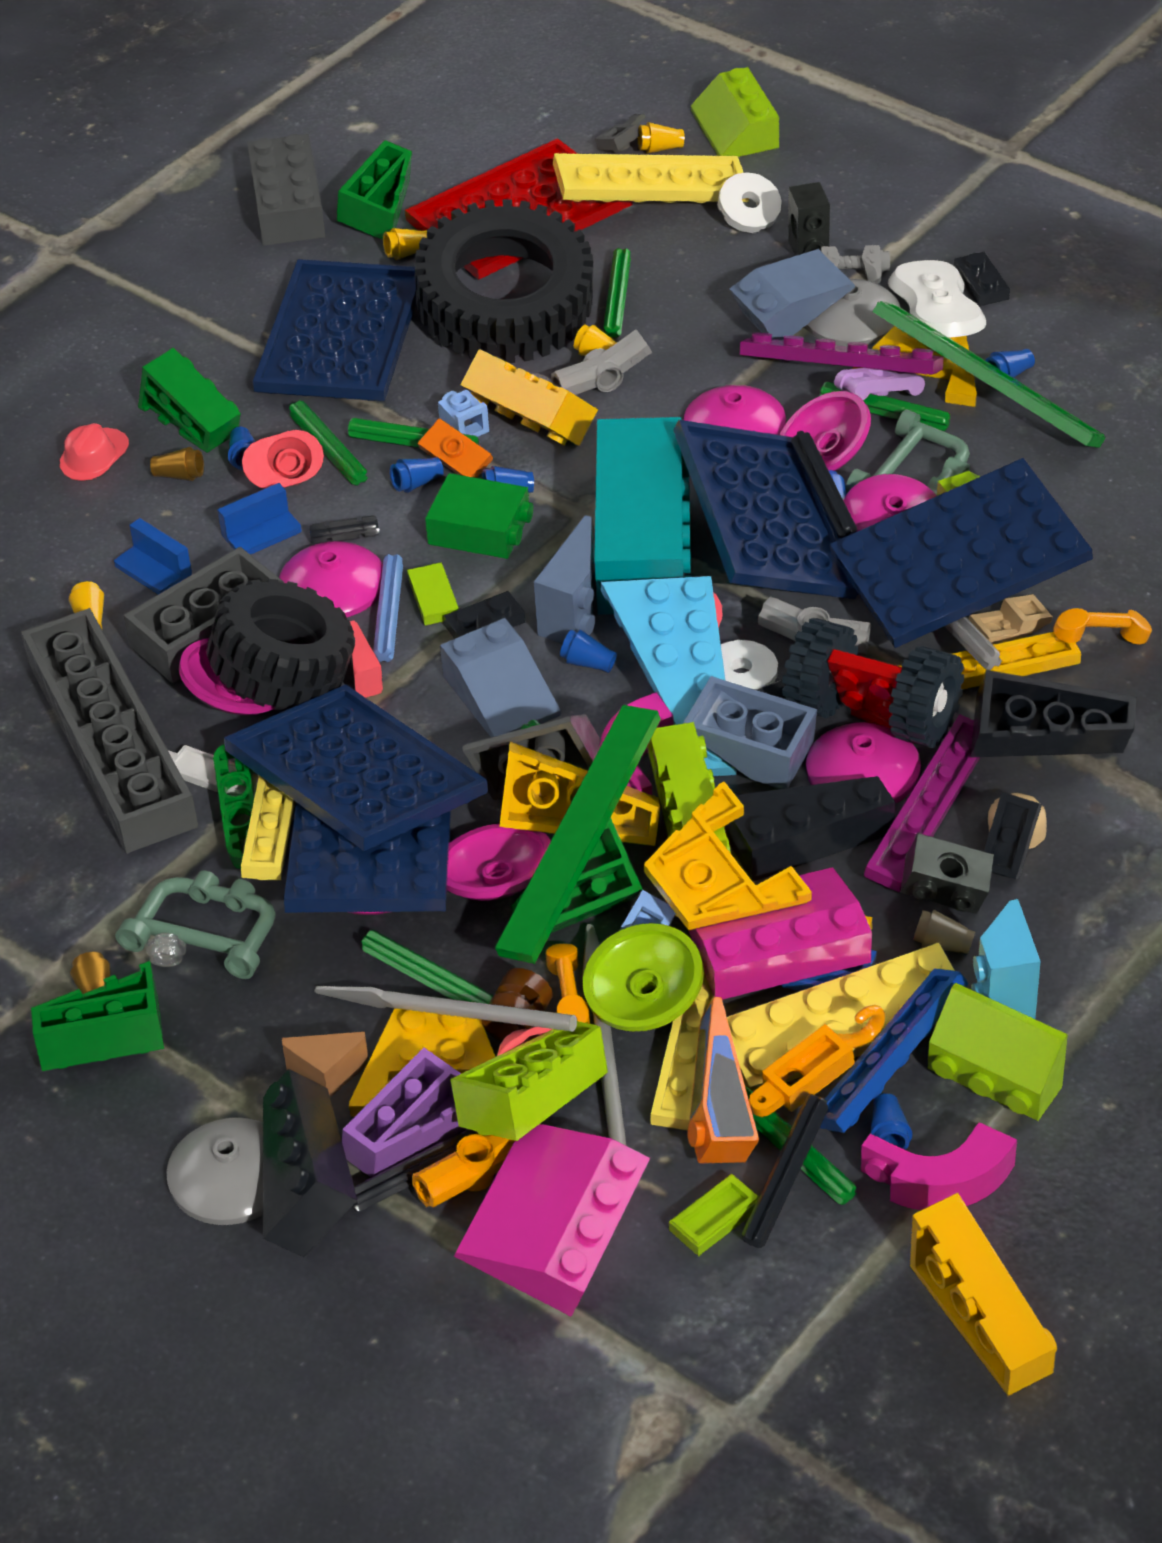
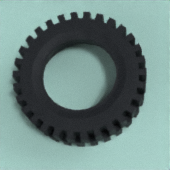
[415,199,593,363]

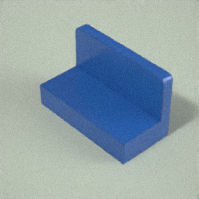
[217,483,302,555]
[114,518,192,595]

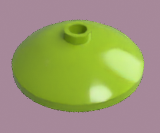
[583,923,704,1031]

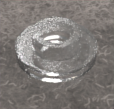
[146,933,186,967]

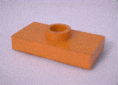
[418,418,493,478]

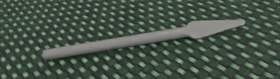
[582,924,627,1146]
[314,986,577,1032]

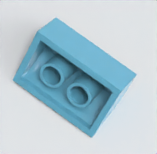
[971,899,1041,1019]

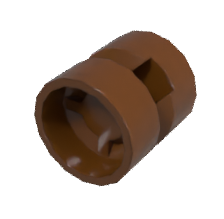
[481,968,553,1042]

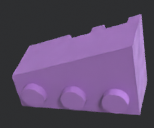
[342,1048,466,1178]

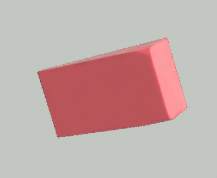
[350,620,383,698]

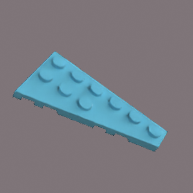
[600,576,737,776]

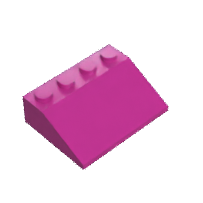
[688,867,872,1000]
[454,1124,650,1317]

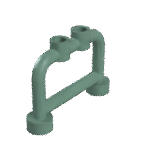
[846,409,970,508]
[115,870,276,979]

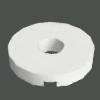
[718,172,782,233]
[721,640,778,690]

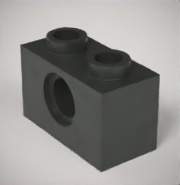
[788,182,830,256]
[900,833,994,914]

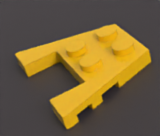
[852,326,977,407]
[644,782,812,930]
[349,1008,495,1117]

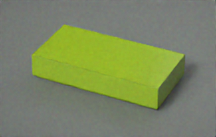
[407,562,459,626]
[669,1174,759,1257]

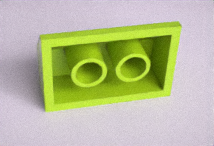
[691,67,779,157]
[928,983,1068,1121]

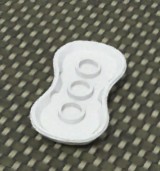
[888,260,986,338]

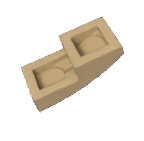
[969,594,1053,645]

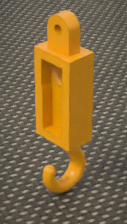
[749,1005,886,1117]

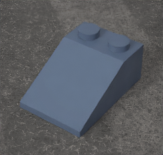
[730,249,855,340]
[534,515,595,644]
[440,618,561,737]
[683,676,817,789]

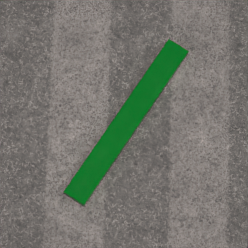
[873,301,1106,448]
[495,705,661,964]

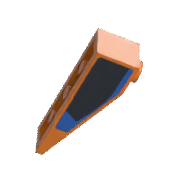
[687,997,759,1163]

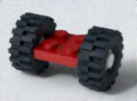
[782,618,964,748]

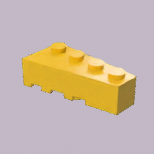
[460,349,598,446]
[499,741,660,846]
[910,1193,1057,1396]

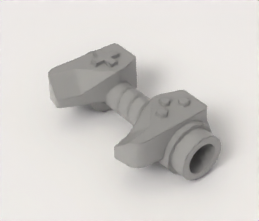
[821,245,890,284]

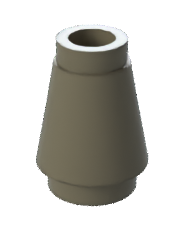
[913,910,976,954]

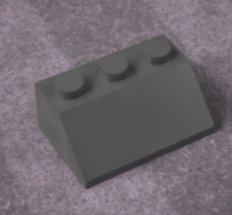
[463,714,600,800]

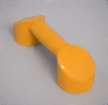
[1053,608,1152,644]
[546,943,590,1024]

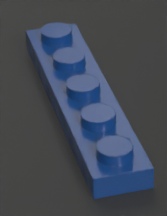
[820,968,969,1133]

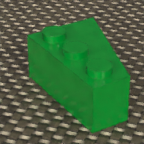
[337,140,412,240]
[138,348,241,453]
[511,817,643,933]
[31,961,164,1071]

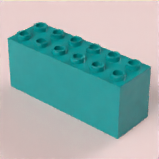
[595,417,691,615]

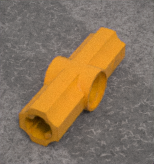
[412,1134,515,1208]

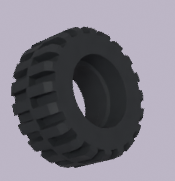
[206,579,355,711]

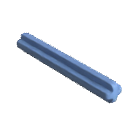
[373,554,403,663]

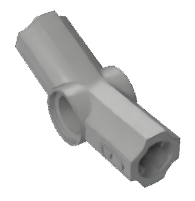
[551,329,652,395]
[758,596,871,654]

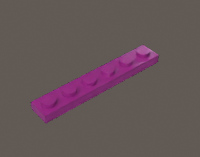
[740,332,943,375]
[864,714,980,893]

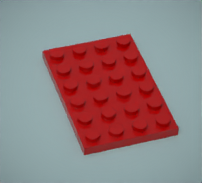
[405,138,633,280]

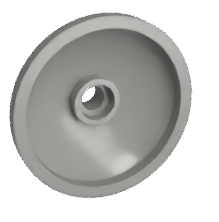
[805,279,900,346]
[167,1118,263,1225]

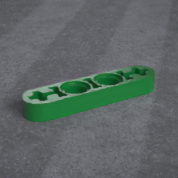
[213,744,255,869]

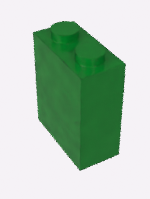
[425,473,534,559]

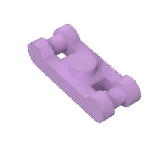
[834,368,925,400]

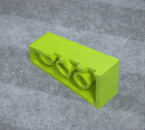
[647,722,731,853]
[450,1021,608,1141]

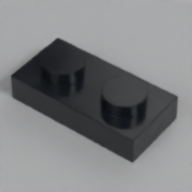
[954,252,1010,307]
[444,591,525,639]
[984,792,1042,880]

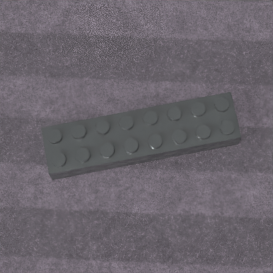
[21,608,198,854]

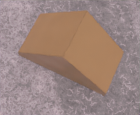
[282,1032,369,1098]

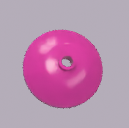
[684,385,786,435]
[780,391,871,471]
[843,474,937,531]
[279,541,383,617]
[179,638,274,715]
[806,722,921,804]
[447,823,551,901]

